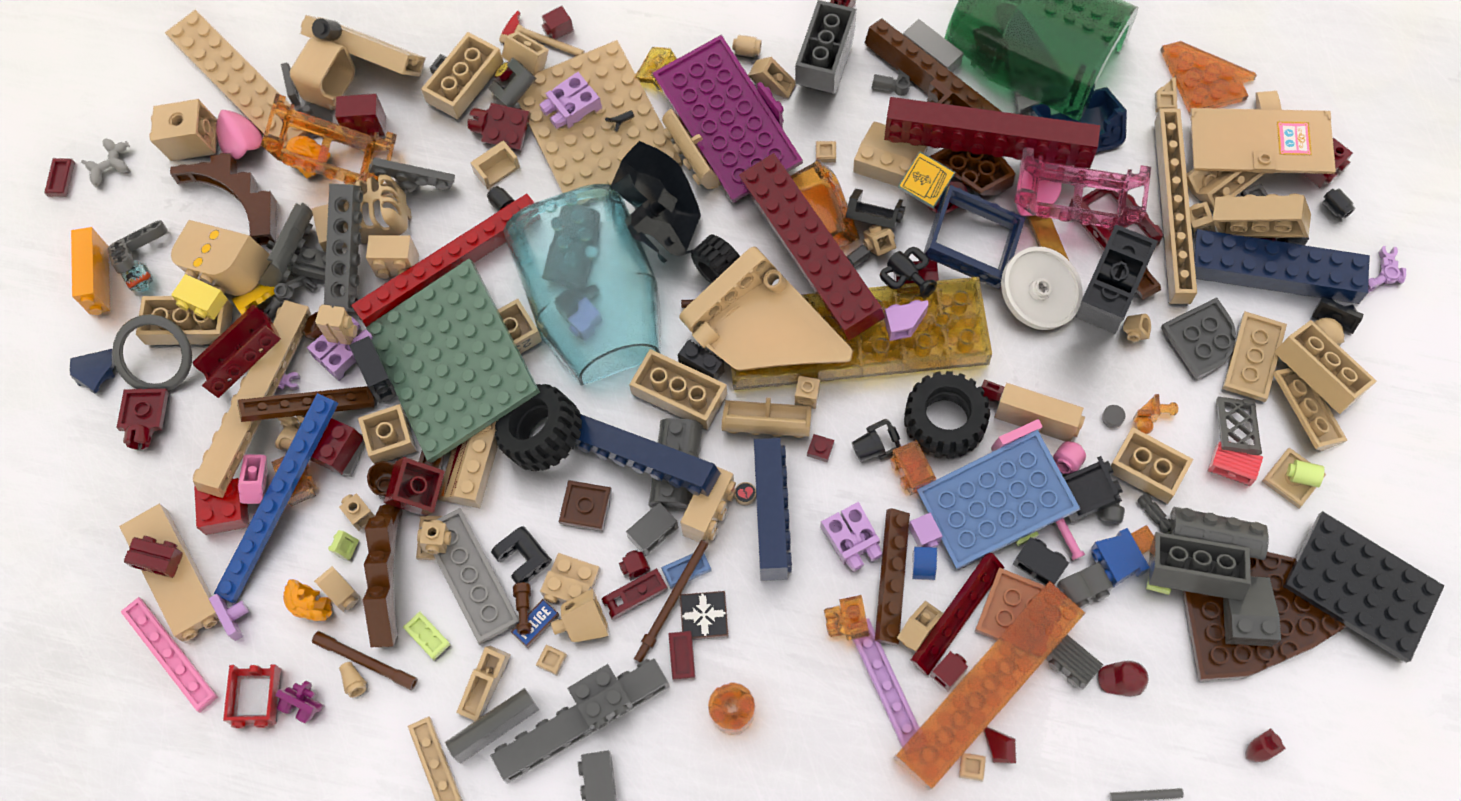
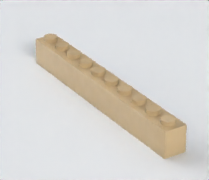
[1154,109,1197,304]
[193,300,311,498]

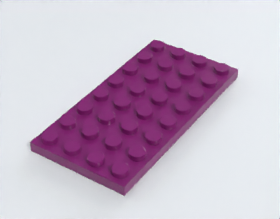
[652,34,803,203]

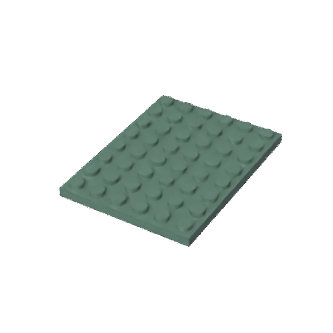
[366,259,540,463]

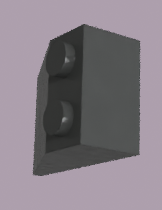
[1223,577,1281,647]

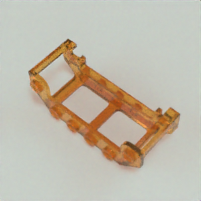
[260,93,397,185]

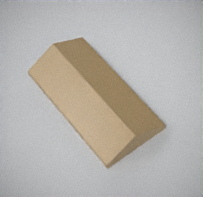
[1273,368,1347,451]

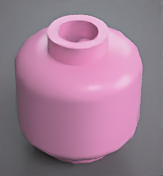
[1053,441,1086,474]

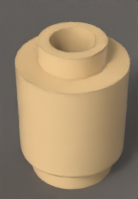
[732,35,762,57]

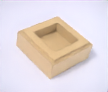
[816,141,836,162]
[536,644,567,676]
[959,752,986,781]

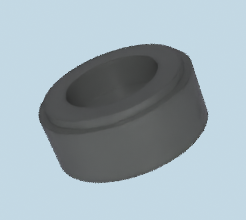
[1102,405,1126,428]

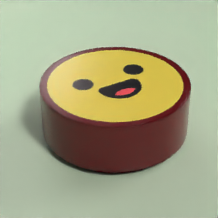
[495,62,513,82]

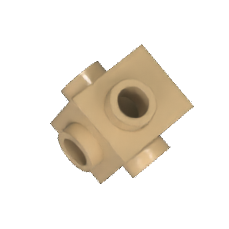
[863,224,896,256]
[417,520,451,554]

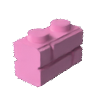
[238,454,268,504]

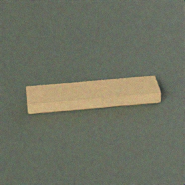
[408,716,462,801]

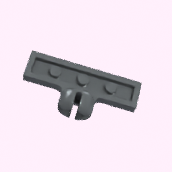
[369,157,455,193]

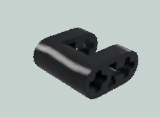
[491,526,552,584]

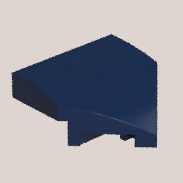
[70,349,115,394]

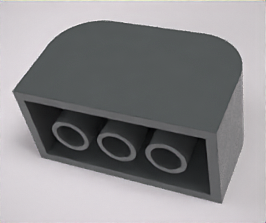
[795,0,857,94]

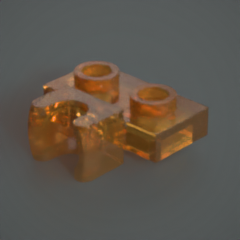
[824,595,870,640]

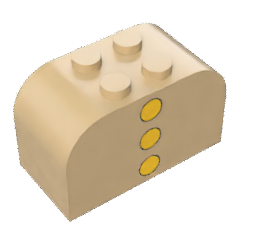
[171,220,270,296]

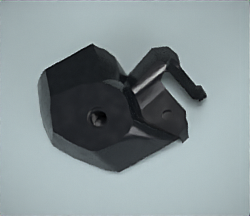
[610,141,701,264]

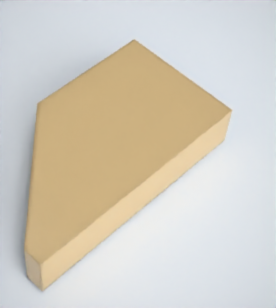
[1155,77,1177,112]

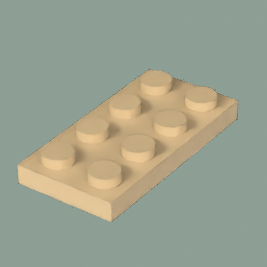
[1222,311,1287,402]

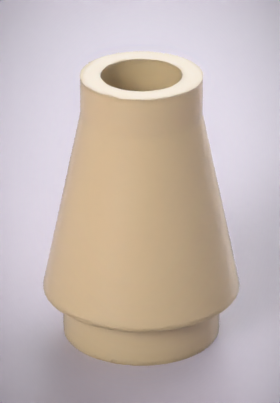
[339,662,366,698]

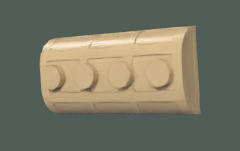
[662,109,721,189]
[721,398,812,438]

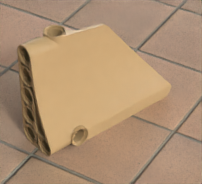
[679,247,853,371]

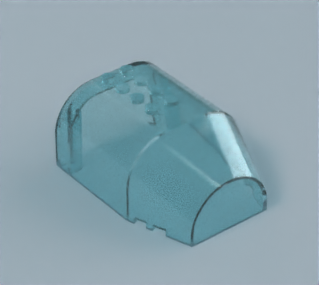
[504,184,661,386]

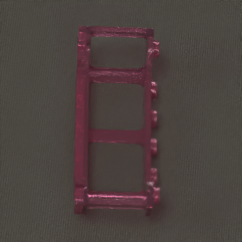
[1014,147,1151,228]

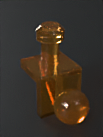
[1133,394,1178,434]

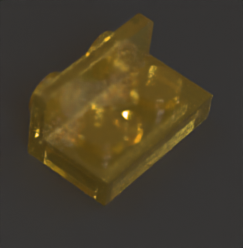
[635,47,677,91]

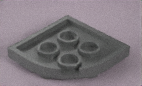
[1161,297,1236,380]

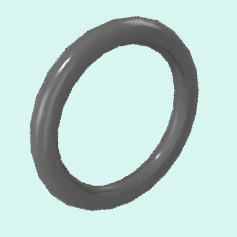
[112,314,192,391]

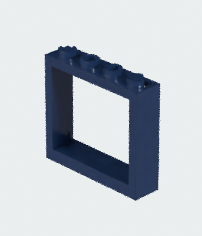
[924,185,1025,289]

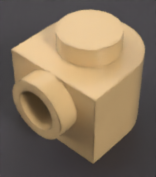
[1123,314,1151,342]

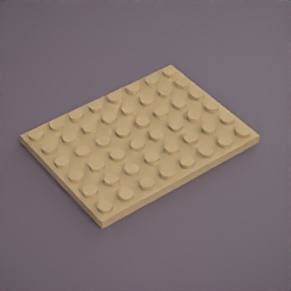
[517,40,682,206]

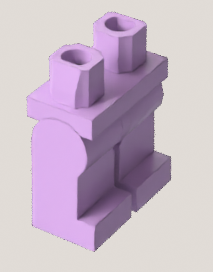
[539,72,602,129]
[307,317,373,381]
[820,502,882,572]

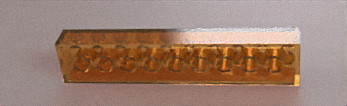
[893,581,1085,790]

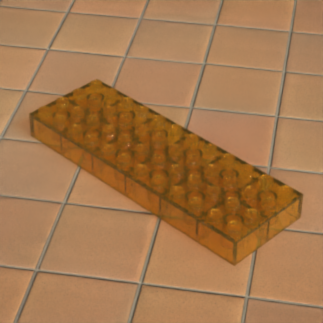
[731,277,992,390]

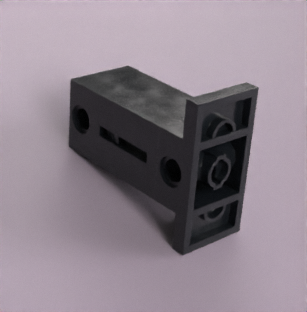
[1075,224,1158,334]

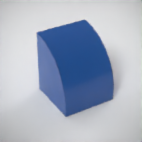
[912,547,937,580]

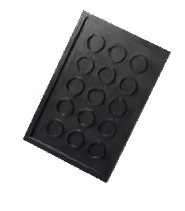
[1283,511,1445,663]

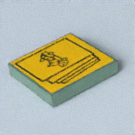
[898,152,955,209]

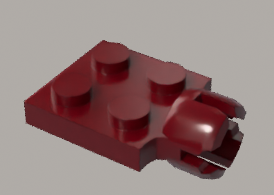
[468,103,531,151]
[116,388,169,450]

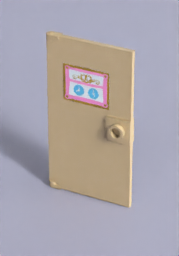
[1190,108,1336,174]

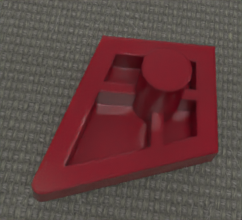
[983,727,1016,763]

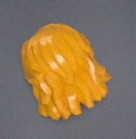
[284,136,330,178]
[283,579,332,621]

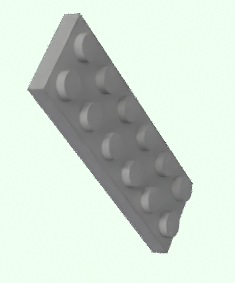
[420,508,519,645]

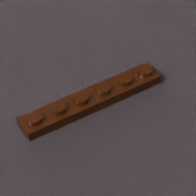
[237,386,375,422]
[875,508,910,646]

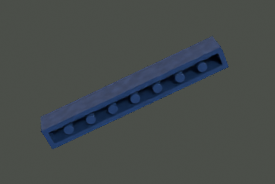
[575,414,721,496]

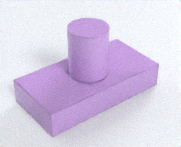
[209,594,249,641]

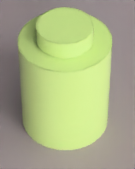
[1287,460,1325,488]

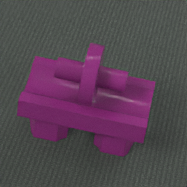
[276,681,324,723]

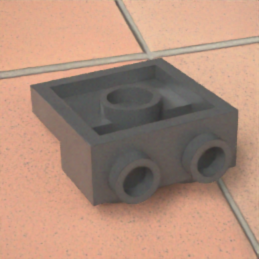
[567,664,632,730]

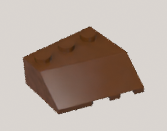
[929,148,1016,196]

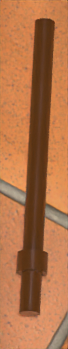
[634,540,709,663]

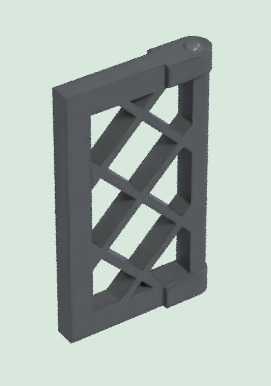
[1216,396,1262,455]

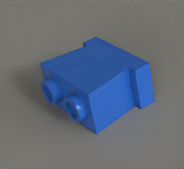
[1091,528,1149,588]

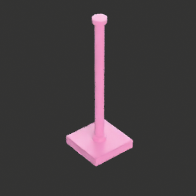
[991,419,1085,561]

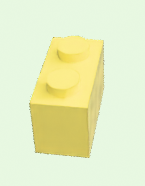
[171,274,228,320]

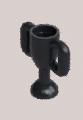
[879,247,937,298]

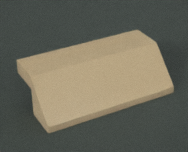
[1186,169,1265,211]

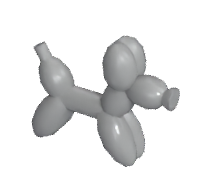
[81,138,130,187]

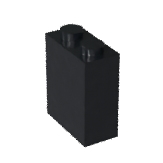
[349,336,397,403]

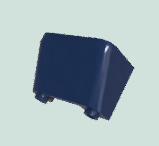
[1030,87,1127,153]

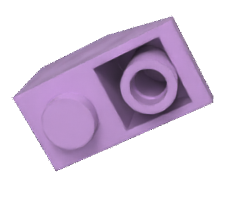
[884,300,929,341]

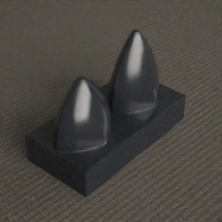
[1312,297,1364,334]

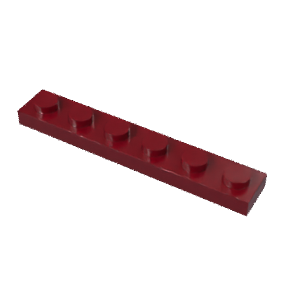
[910,553,1005,675]

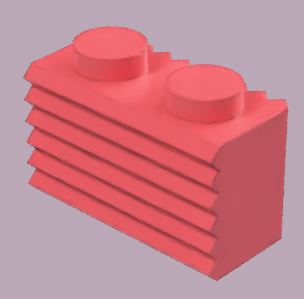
[1208,441,1263,486]

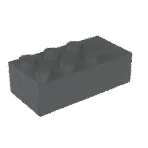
[1149,532,1251,601]

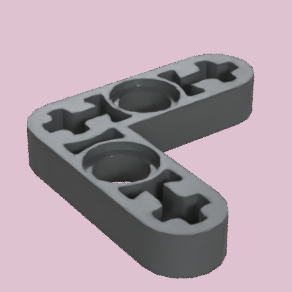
[108,220,168,274]

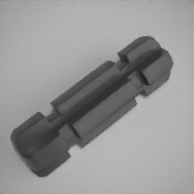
[1137,493,1171,533]

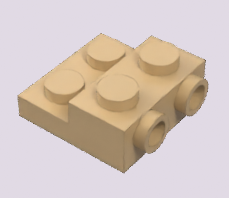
[540,553,601,604]

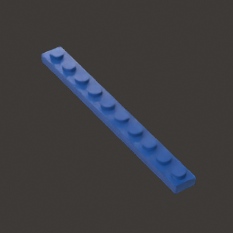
[214,393,339,604]

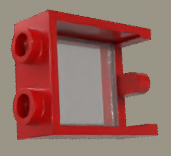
[223,664,282,728]

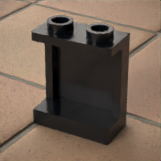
[845,188,906,229]
[1064,456,1123,522]

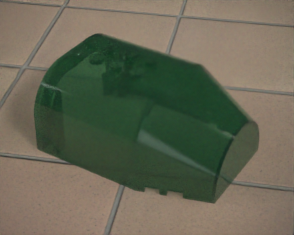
[945,0,1138,121]

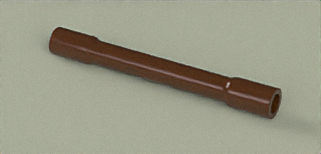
[312,631,418,690]

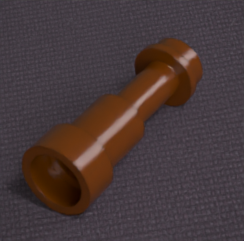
[513,583,532,635]

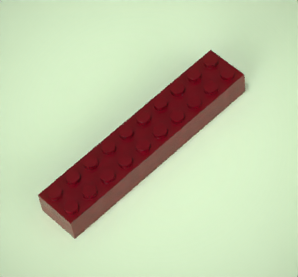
[884,97,1100,169]
[739,153,885,341]

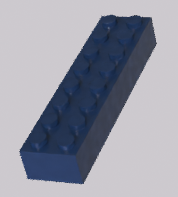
[1192,229,1370,304]

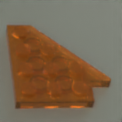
[1160,41,1257,114]

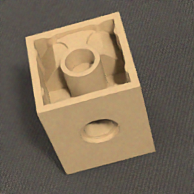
[149,99,217,161]

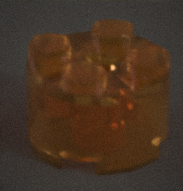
[708,682,756,735]

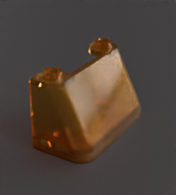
[790,160,860,247]

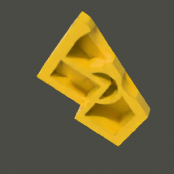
[232,284,275,315]

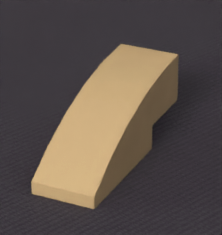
[456,646,511,721]

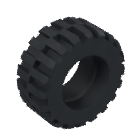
[904,371,990,459]
[495,384,582,471]

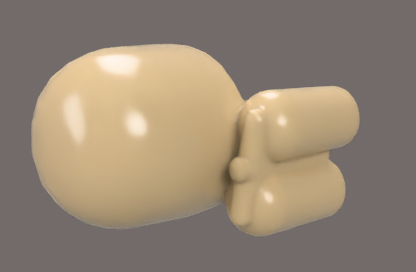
[275,416,300,450]

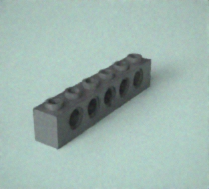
[324,183,363,312]

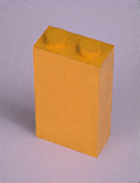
[71,227,110,315]

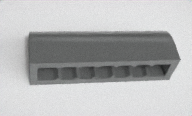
[445,688,539,764]

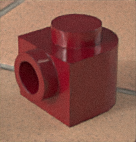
[618,550,650,581]

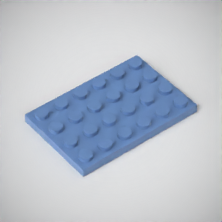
[917,429,1080,570]

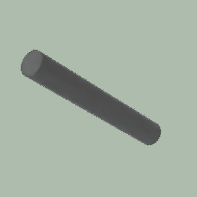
[1109,788,1184,801]

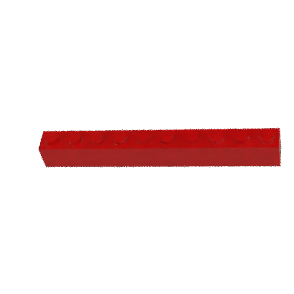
[351,193,542,327]

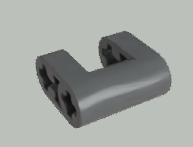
[488,57,537,107]

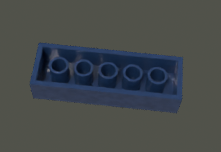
[754,438,792,581]

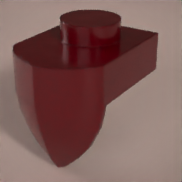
[1246,728,1286,762]

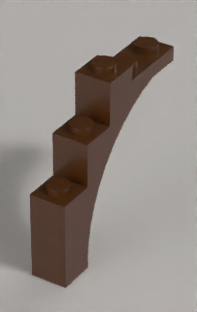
[170,153,277,245]
[363,504,403,648]

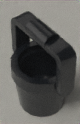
[851,419,902,462]

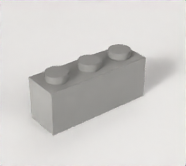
[903,19,963,72]

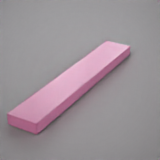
[120,597,218,713]

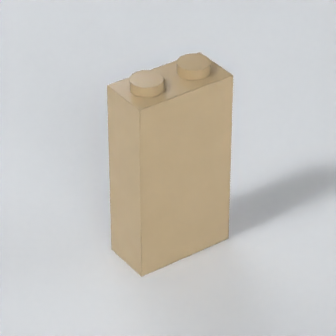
[994,383,1085,442]

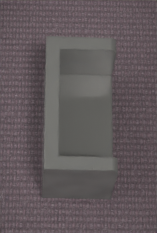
[626,502,679,557]

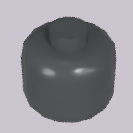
[1100,502,1125,524]

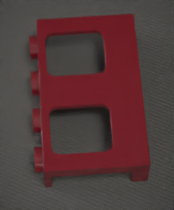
[1068,174,1164,251]
[192,304,281,398]

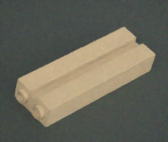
[300,15,426,76]
[119,503,219,642]

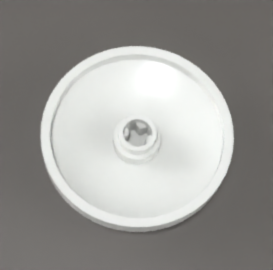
[1001,247,1082,330]

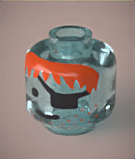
[121,260,154,292]

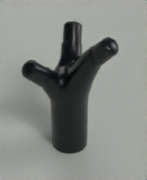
[605,110,634,132]

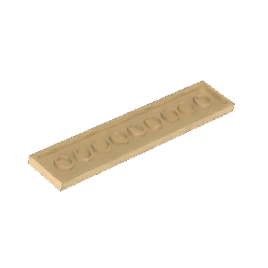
[165,10,313,154]

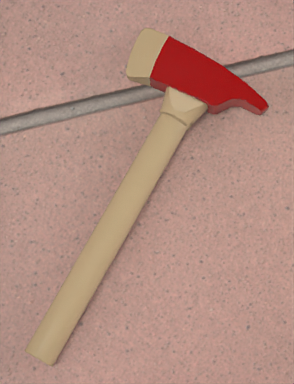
[499,11,584,56]

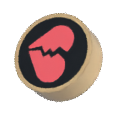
[735,482,756,505]

